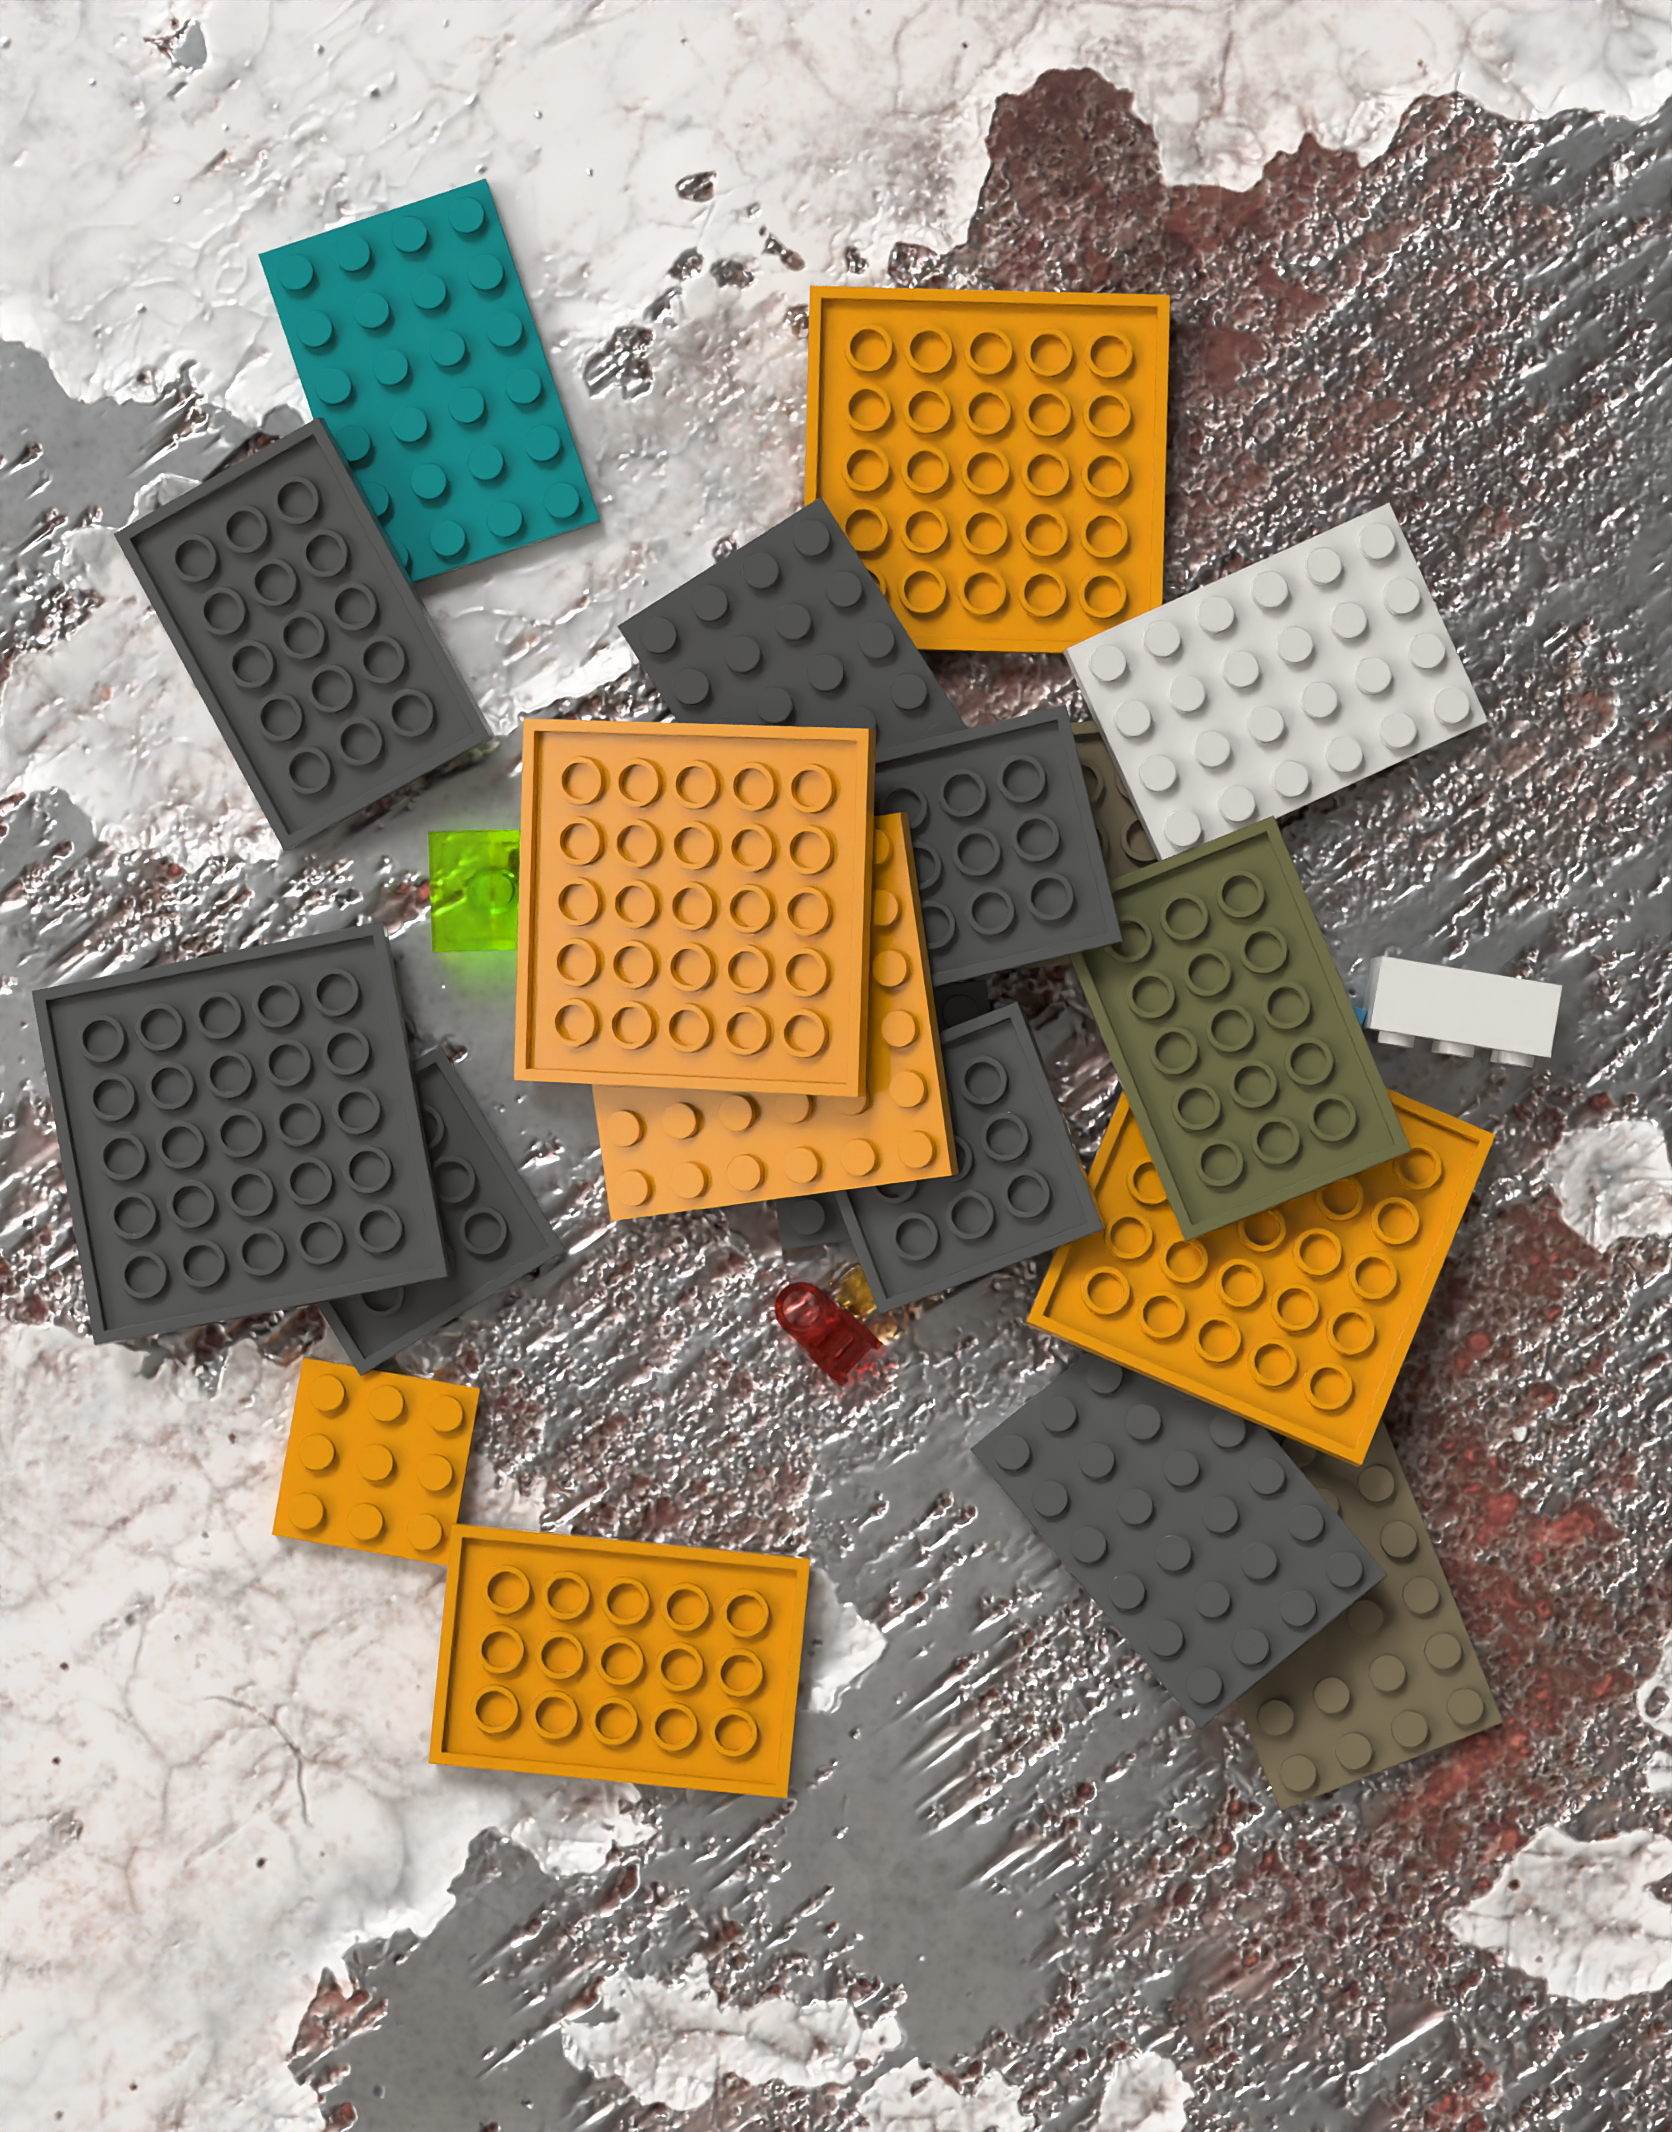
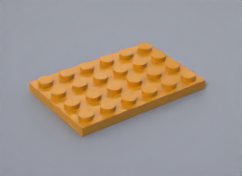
[428,1523,811,1798]

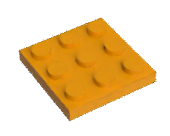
[272,1357,481,1566]

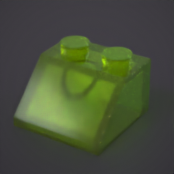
[428,830,521,954]

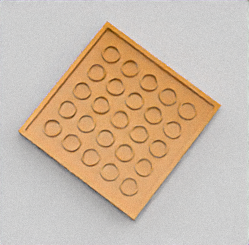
[804,286,1170,654]
[514,718,876,1097]
[592,812,959,1221]
[1025,1088,1495,1467]

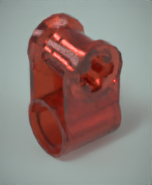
[772,1277,884,1387]

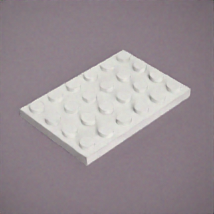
[1063,503,1488,861]

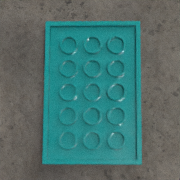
[258,178,601,584]

